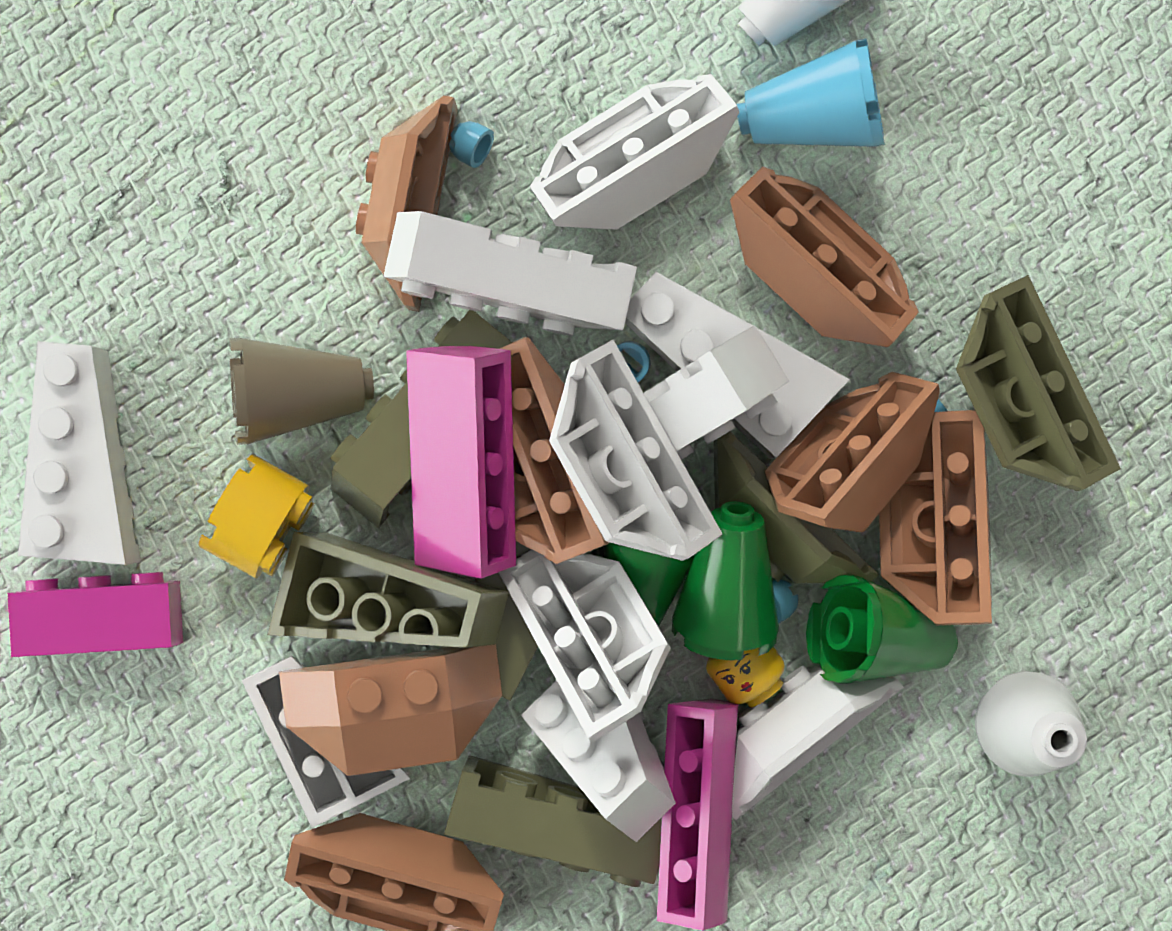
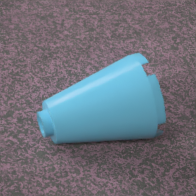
[736,38,885,147]

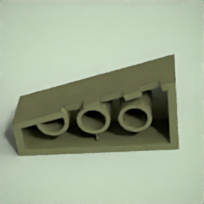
[330,310,513,529]
[267,532,509,648]
[444,755,662,887]

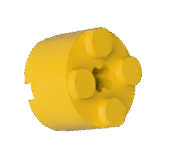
[198,454,315,578]

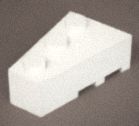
[241,656,411,828]
[521,680,676,842]

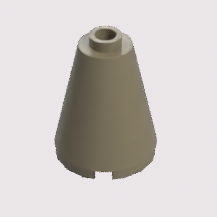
[229,338,374,445]

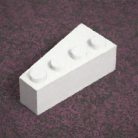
[383,211,637,336]
[625,272,850,459]
[644,325,789,460]
[18,341,141,565]

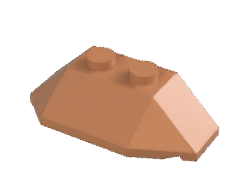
[356,95,458,312]
[730,166,919,347]
[500,337,608,564]
[765,372,940,533]
[879,410,992,626]
[279,644,502,776]
[284,813,504,931]

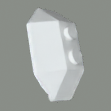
[530,74,739,230]
[549,340,722,561]
[499,550,671,742]
[732,665,904,820]

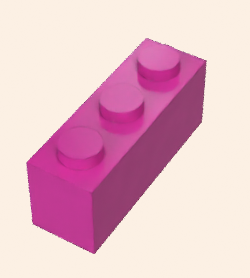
[7,572,183,657]

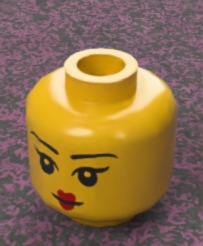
[706,647,785,708]

